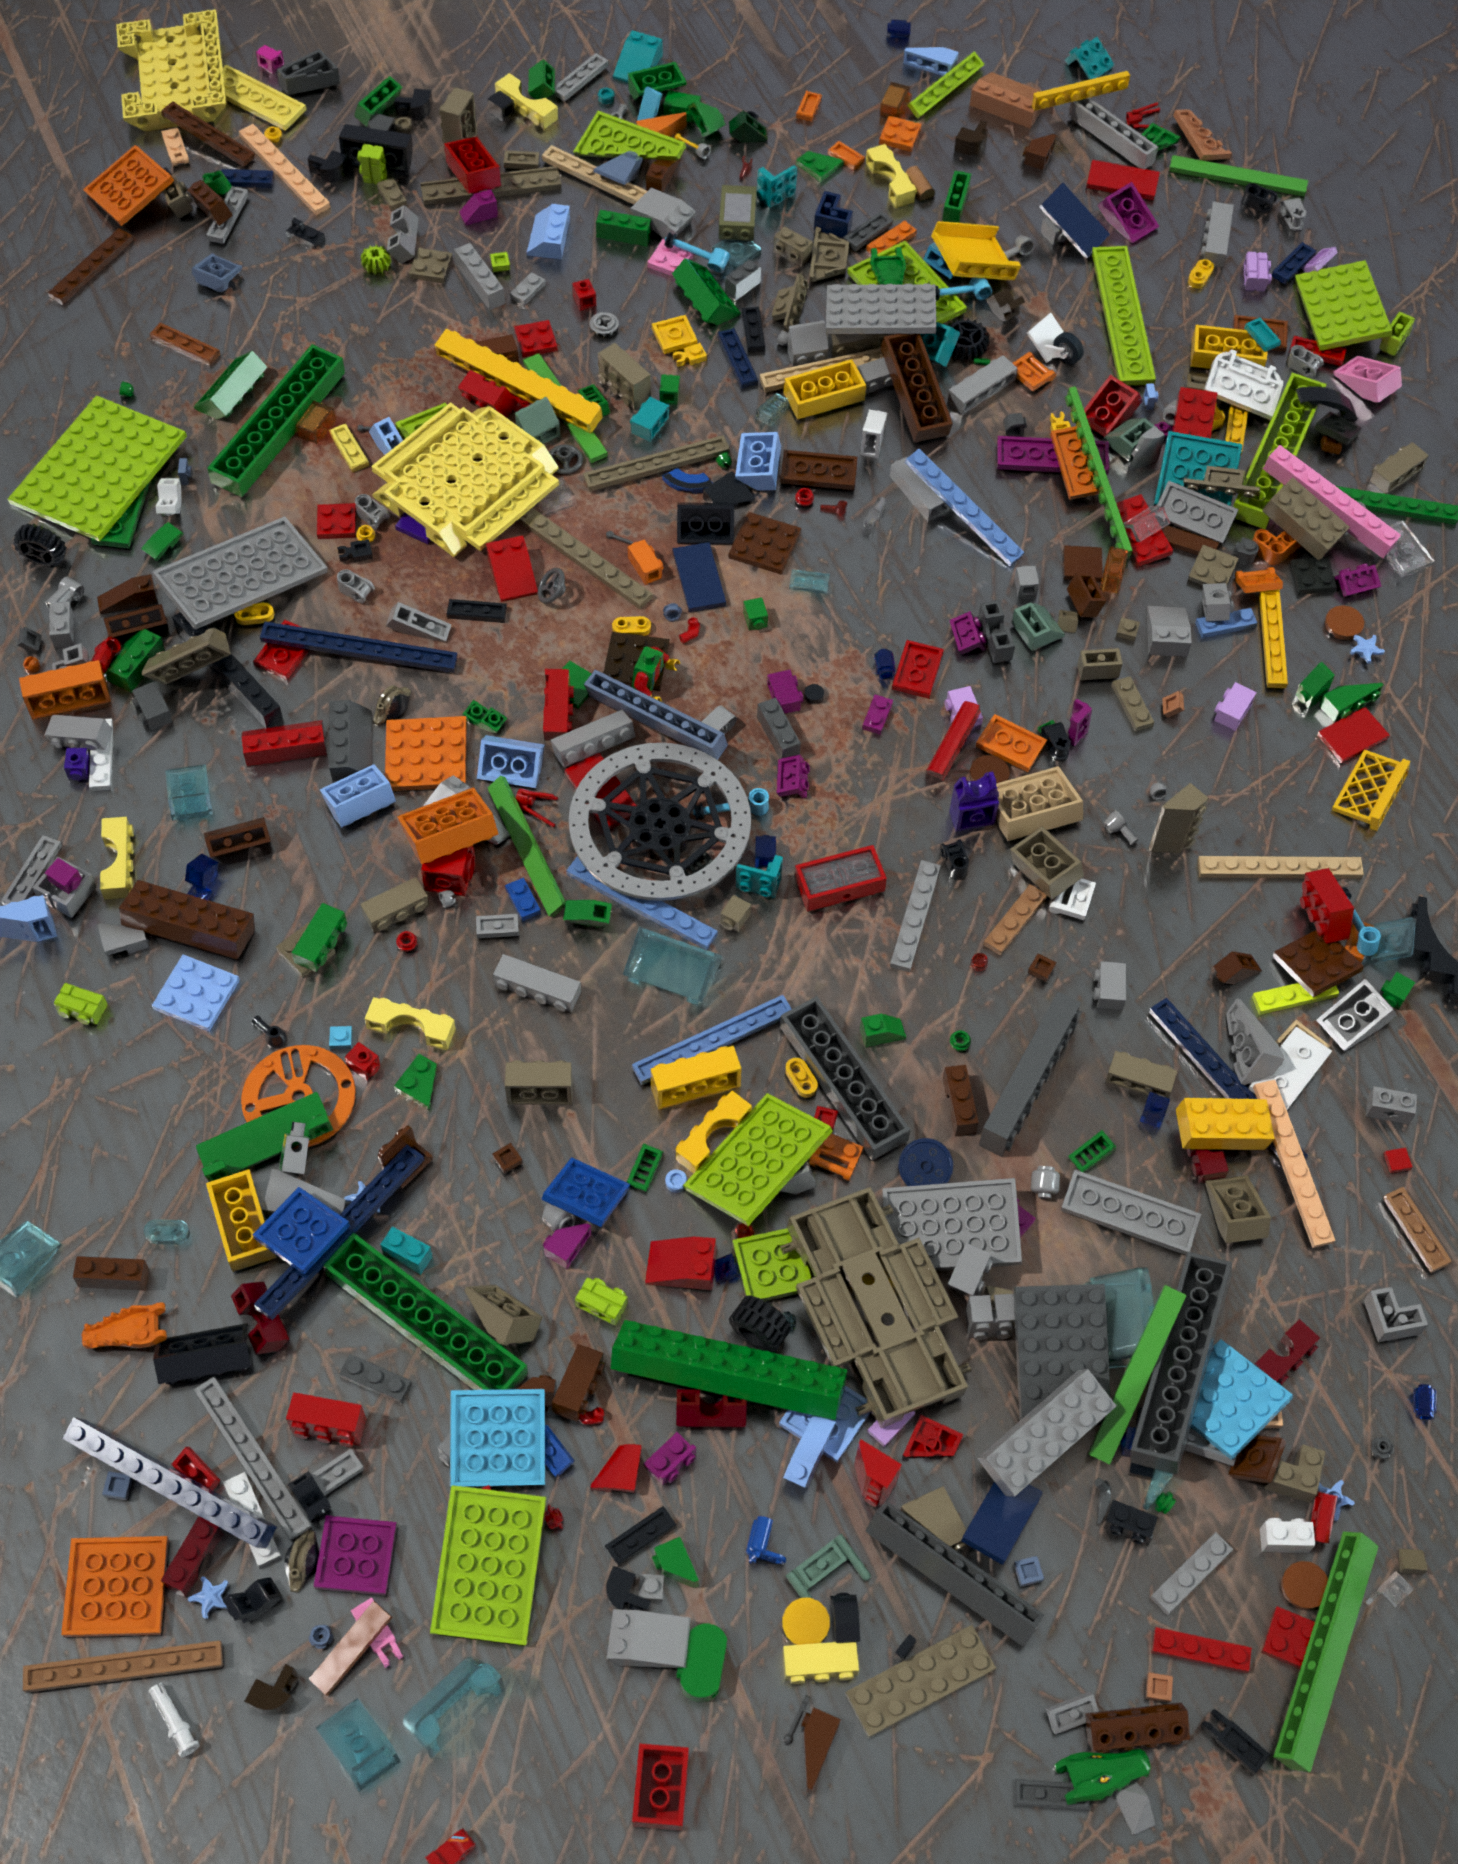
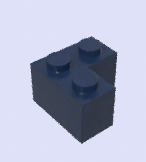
[814,191,853,238]

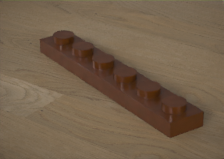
[162,101,255,167]
[48,228,134,305]

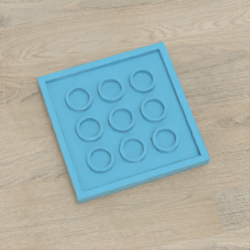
[1191,1339,1293,1460]
[450,1389,545,1487]

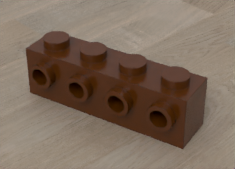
[1085,1703,1190,1753]

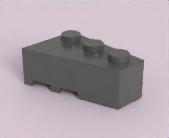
[277,49,340,95]

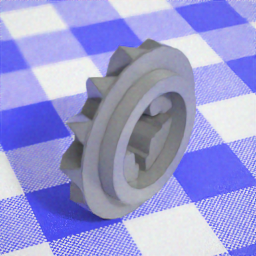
[590,312,619,337]

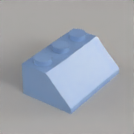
[527,204,570,259]
[735,432,781,491]
[477,735,545,788]
[320,764,396,827]

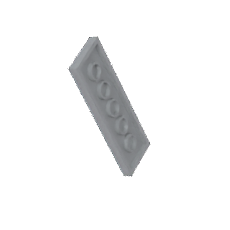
[1061,1170,1201,1255]

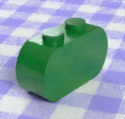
[676,1623,727,1703]

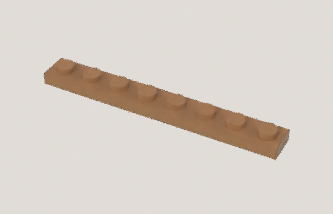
[23,1640,223,1693]

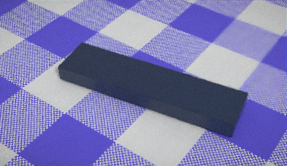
[717,328,759,389]

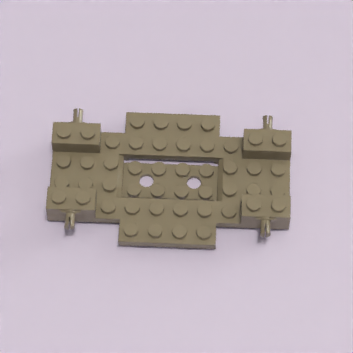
[780,1187,971,1429]

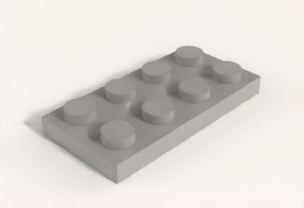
[1153,481,1239,545]

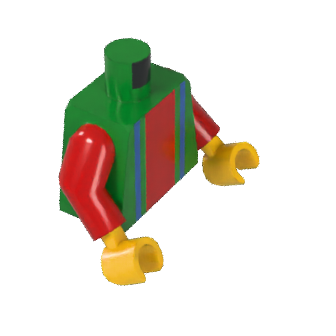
[632,646,680,702]

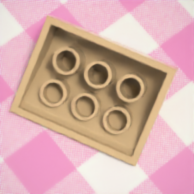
[996,766,1083,841]

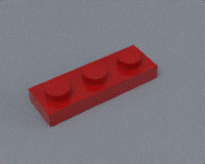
[1289,336,1347,366]

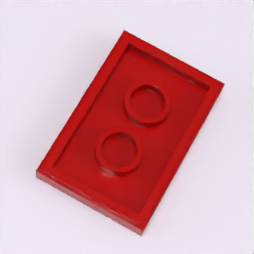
[253,620,309,680]
[892,640,944,699]
[1317,707,1390,764]

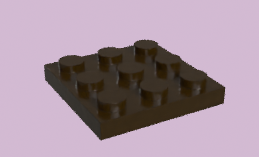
[603,632,670,691]

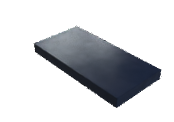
[1039,183,1110,259]
[672,542,726,612]
[961,1481,1043,1565]

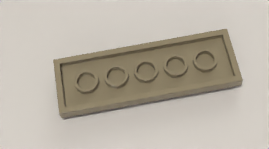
[845,1625,996,1739]

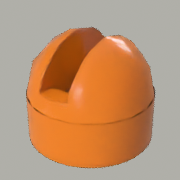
[23,656,40,674]

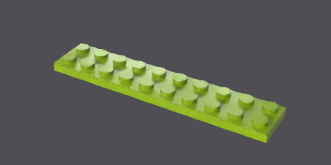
[1092,246,1156,385]

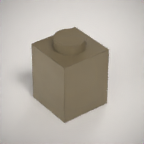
[720,895,751,933]

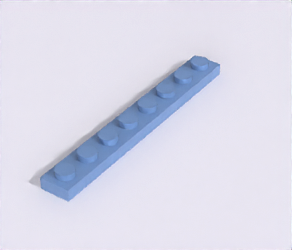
[905,449,1025,566]
[566,856,718,950]
[632,995,792,1085]

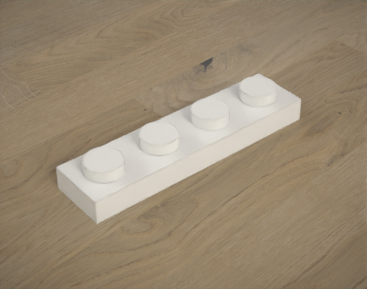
[89,719,113,791]
[223,1472,282,1568]

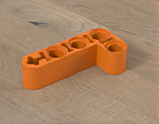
[1253,529,1301,565]

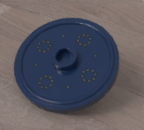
[899,1138,954,1186]

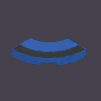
[662,468,712,493]

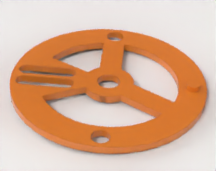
[241,1045,356,1149]

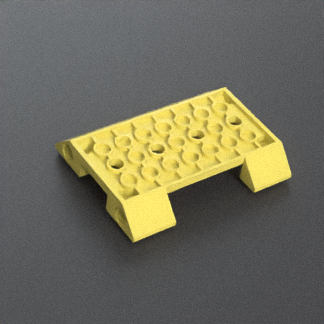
[116,9,226,132]

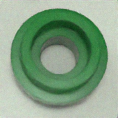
[950,1030,971,1051]
[1154,1491,1176,1514]

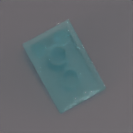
[165,764,213,821]
[0,1221,62,1298]
[316,1698,401,1792]

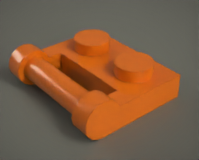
[1013,352,1056,391]
[1235,567,1283,593]
[809,1133,863,1181]

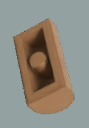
[905,166,935,201]

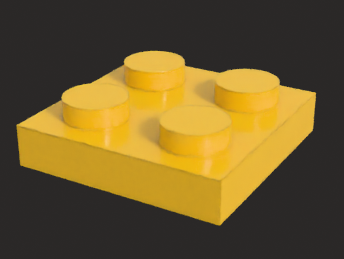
[652,315,698,354]

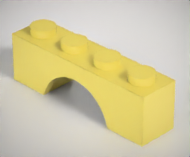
[495,73,558,130]
[866,144,917,208]
[100,817,134,900]
[365,997,456,1050]

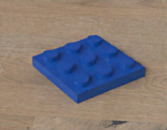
[542,1157,630,1227]
[253,1187,350,1275]

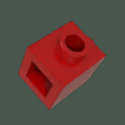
[572,279,597,311]
[345,1042,380,1081]

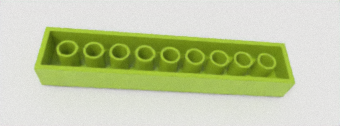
[1233,373,1327,529]

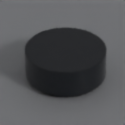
[804,684,824,704]

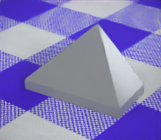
[1113,1780,1155,1836]

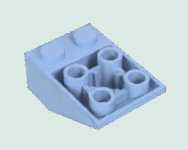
[0,895,57,942]

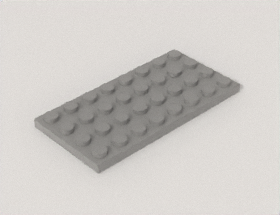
[152,516,328,629]

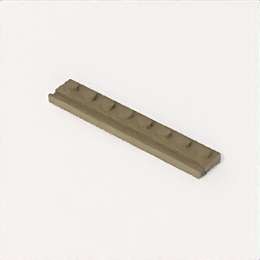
[420,166,561,206]

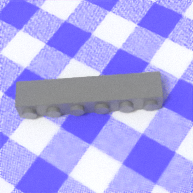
[1068,98,1158,169]

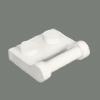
[1049,878,1096,920]

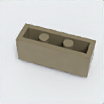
[1370,442,1429,494]
[360,877,429,933]
[1105,1051,1177,1102]

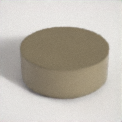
[395,117,412,134]

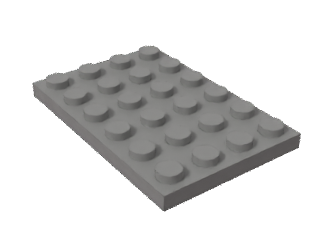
[826,284,936,334]
[883,1178,1022,1271]

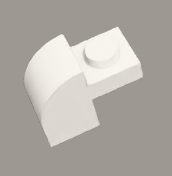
[156,478,182,516]

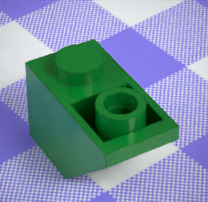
[563,900,612,929]

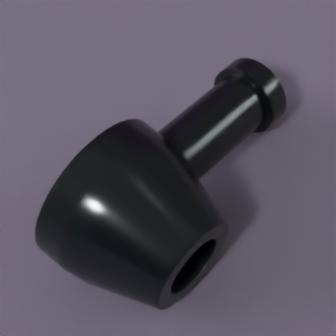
[251,1015,287,1049]

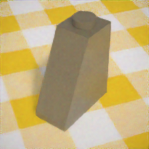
[900,1486,967,1552]

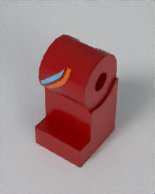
[425,1828,476,1864]

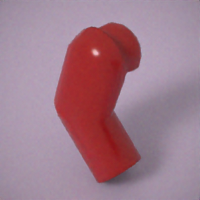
[679,617,700,644]
[579,1407,605,1425]

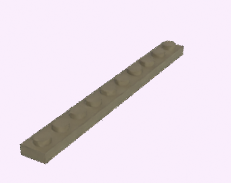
[517,508,653,609]

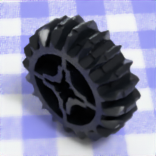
[947,317,990,362]
[13,523,67,567]

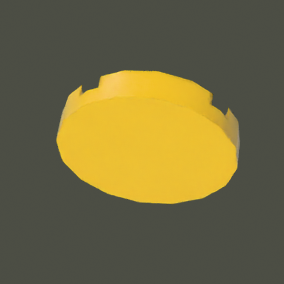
[782,1597,830,1645]

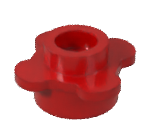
[544,1505,564,1529]

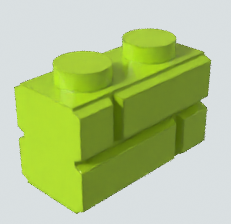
[357,144,387,185]
[1379,312,1415,355]
[54,983,107,1025]
[575,1277,628,1326]

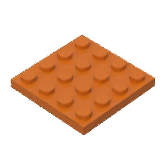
[83,145,174,226]
[385,716,467,791]
[61,1536,169,1637]

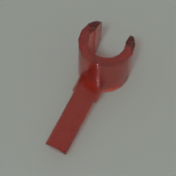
[739,156,753,179]
[820,500,847,516]

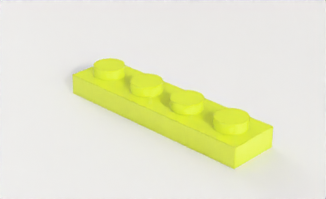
[1252,983,1339,1015]

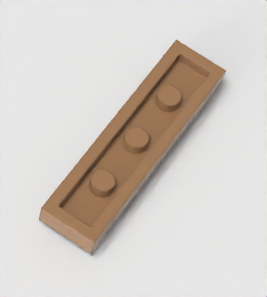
[983,884,1047,956]
[1383,1187,1452,1273]

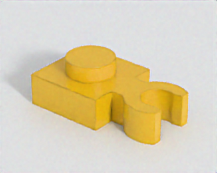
[673,343,707,367]
[1050,412,1071,431]

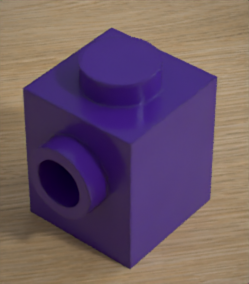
[64,748,90,780]

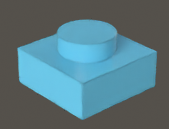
[329,1026,352,1050]

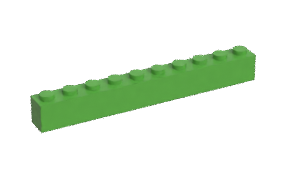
[1273,1532,1379,1773]

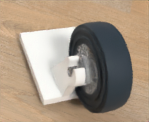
[1027,313,1084,364]

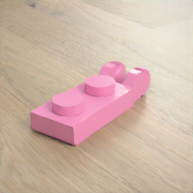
[351,1598,403,1668]

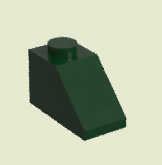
[729,110,768,143]

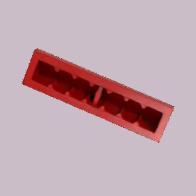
[926,701,981,781]

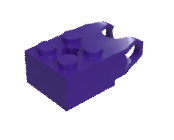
[949,771,999,832]

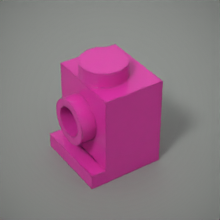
[256,45,285,74]

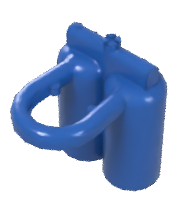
[746,1516,787,1564]

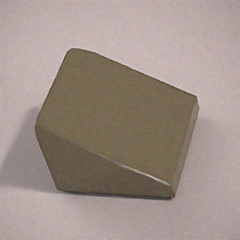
[1057,610,1079,633]
[984,1286,1013,1308]
[1398,1549,1428,1575]

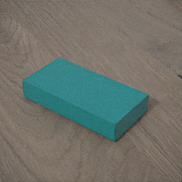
[1244,317,1281,352]

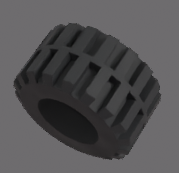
[729,1295,791,1353]

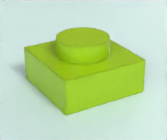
[490,252,510,272]

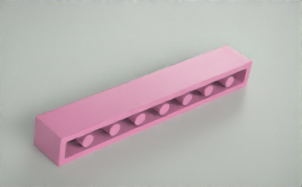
[1263,445,1401,558]

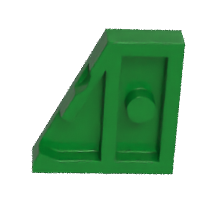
[1141,123,1180,151]
[796,151,844,182]
[394,1054,437,1110]

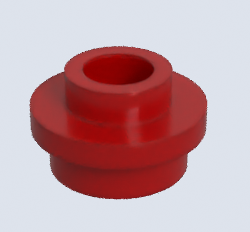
[795,488,814,506]
[396,931,417,952]

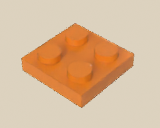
[879,116,921,152]

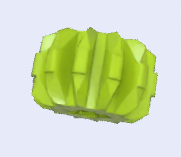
[361,244,391,275]

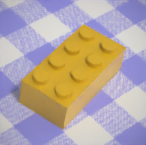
[1190,325,1267,369]
[784,359,866,420]
[650,1046,742,1110]
[1176,1098,1275,1150]
[206,1170,276,1272]

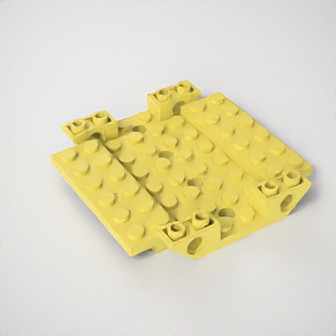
[371,402,559,557]

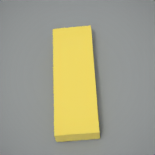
[329,424,369,473]

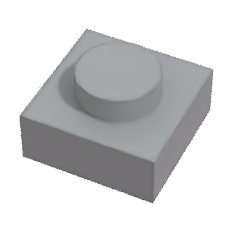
[639,1574,664,1602]

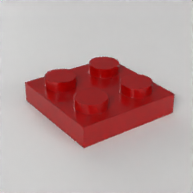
[514,320,558,358]
[317,503,356,539]
[1261,1606,1315,1669]

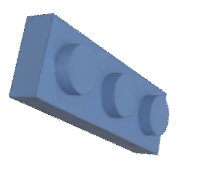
[1195,608,1257,638]

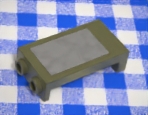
[719,185,757,241]

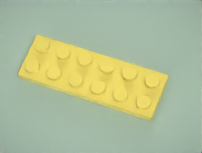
[223,65,307,131]

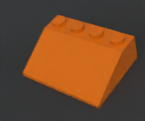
[397,787,499,864]

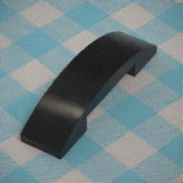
[1296,386,1358,421]

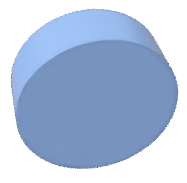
[665,1169,687,1193]

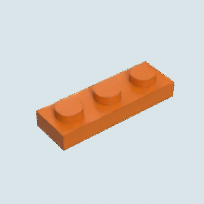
[866,221,917,254]

